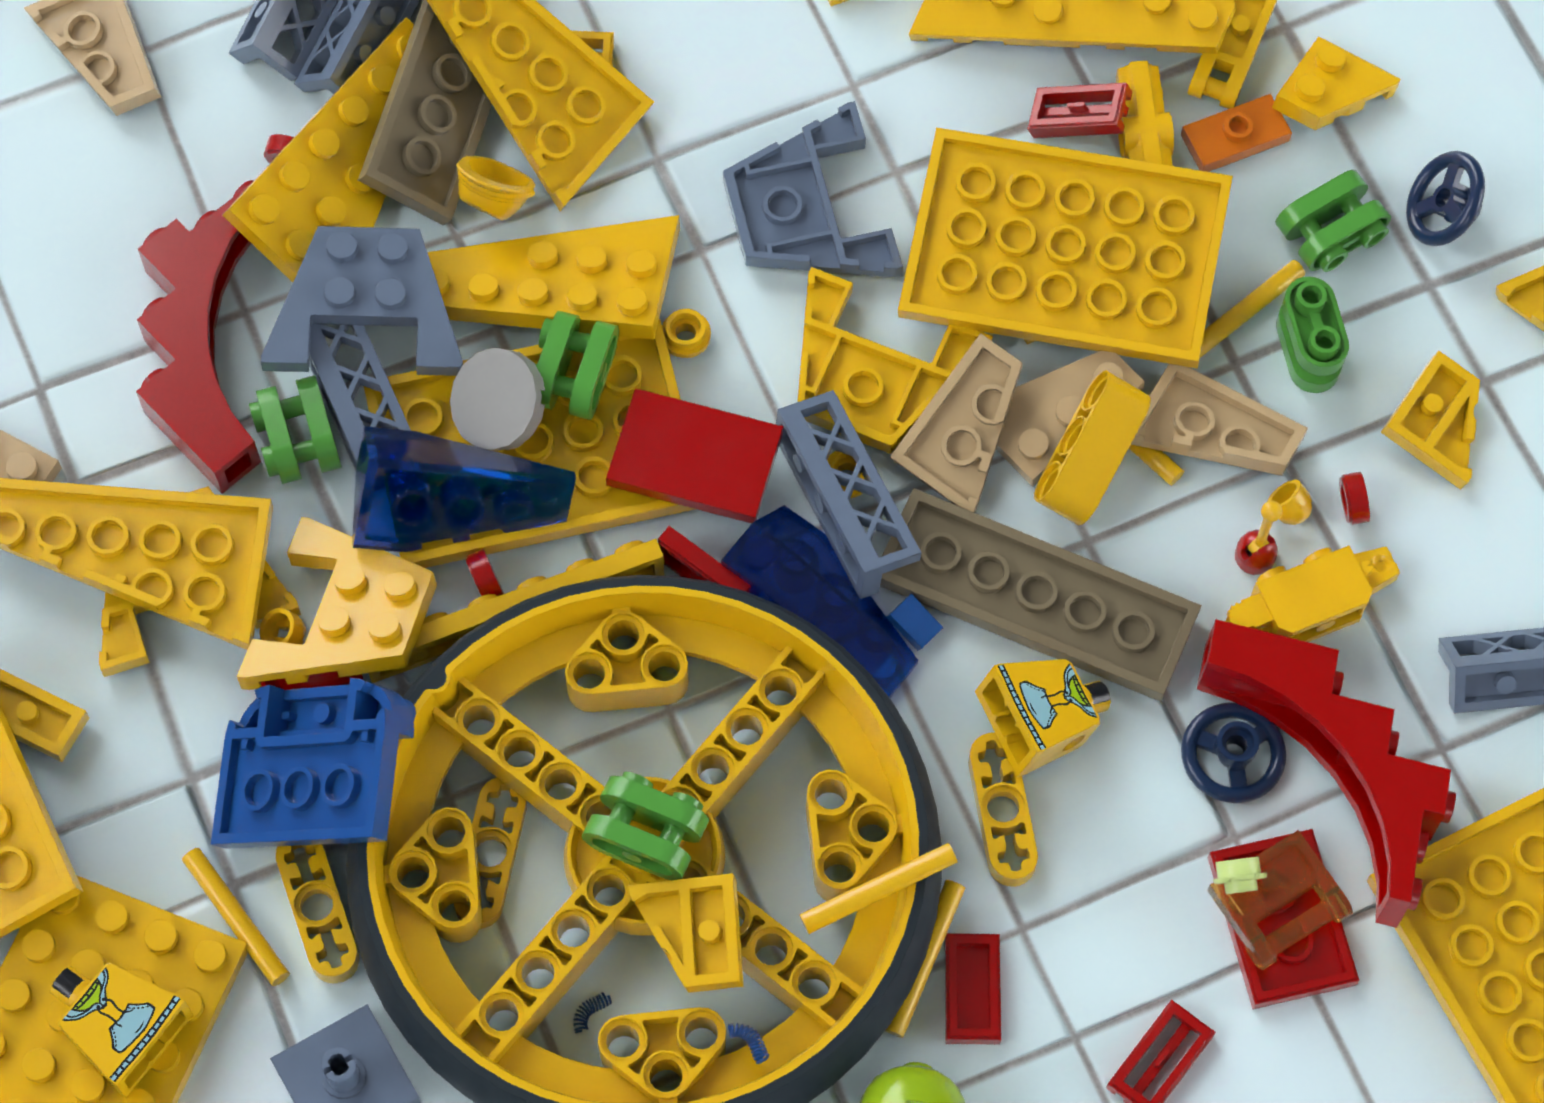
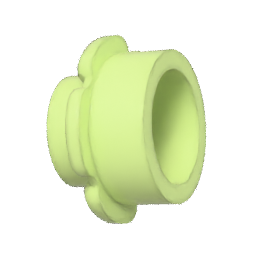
[1213,857,1267,894]

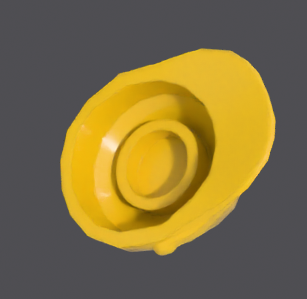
[456,156,536,221]

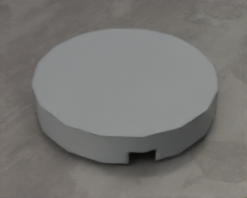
[450,347,545,451]

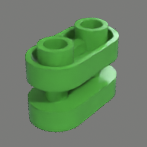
[1275,170,1391,272]
[1276,277,1349,393]
[534,311,619,420]
[249,375,342,485]
[582,772,709,880]

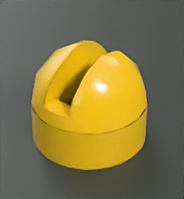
[1267,479,1312,525]
[259,608,306,645]

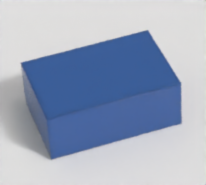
[886,593,944,651]

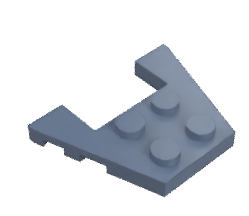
[723,101,903,278]
[261,226,463,376]

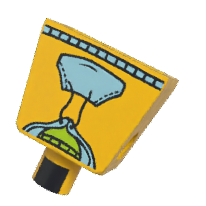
[975,659,1111,777]
[50,963,193,1098]

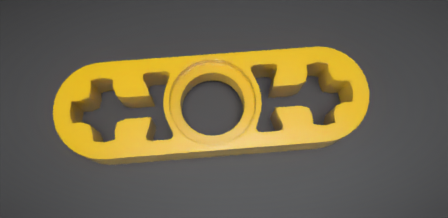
[968,733,1038,887]
[454,778,527,929]
[275,844,360,984]

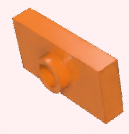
[1181,93,1292,172]

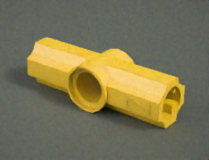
[1115,61,1174,166]

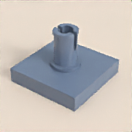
[270,1004,421,1103]

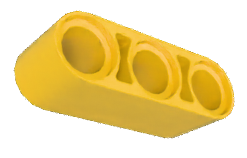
[1034,370,1151,526]

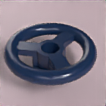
[1406,151,1485,246]
[1181,703,1286,803]

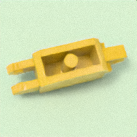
[1226,545,1400,642]

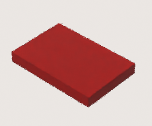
[606,388,783,524]
[1207,829,1360,1009]

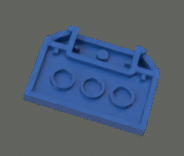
[210,678,416,849]

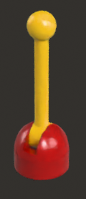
[1235,501,1282,575]

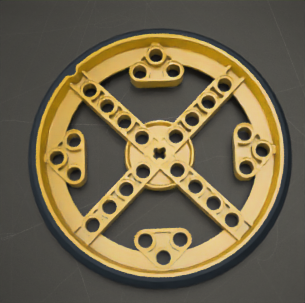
[346,575,942,1103]

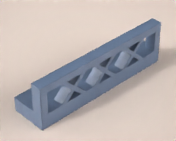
[229,0,337,81]
[294,0,420,94]
[309,324,421,494]
[776,390,921,599]
[1438,627,1544,714]

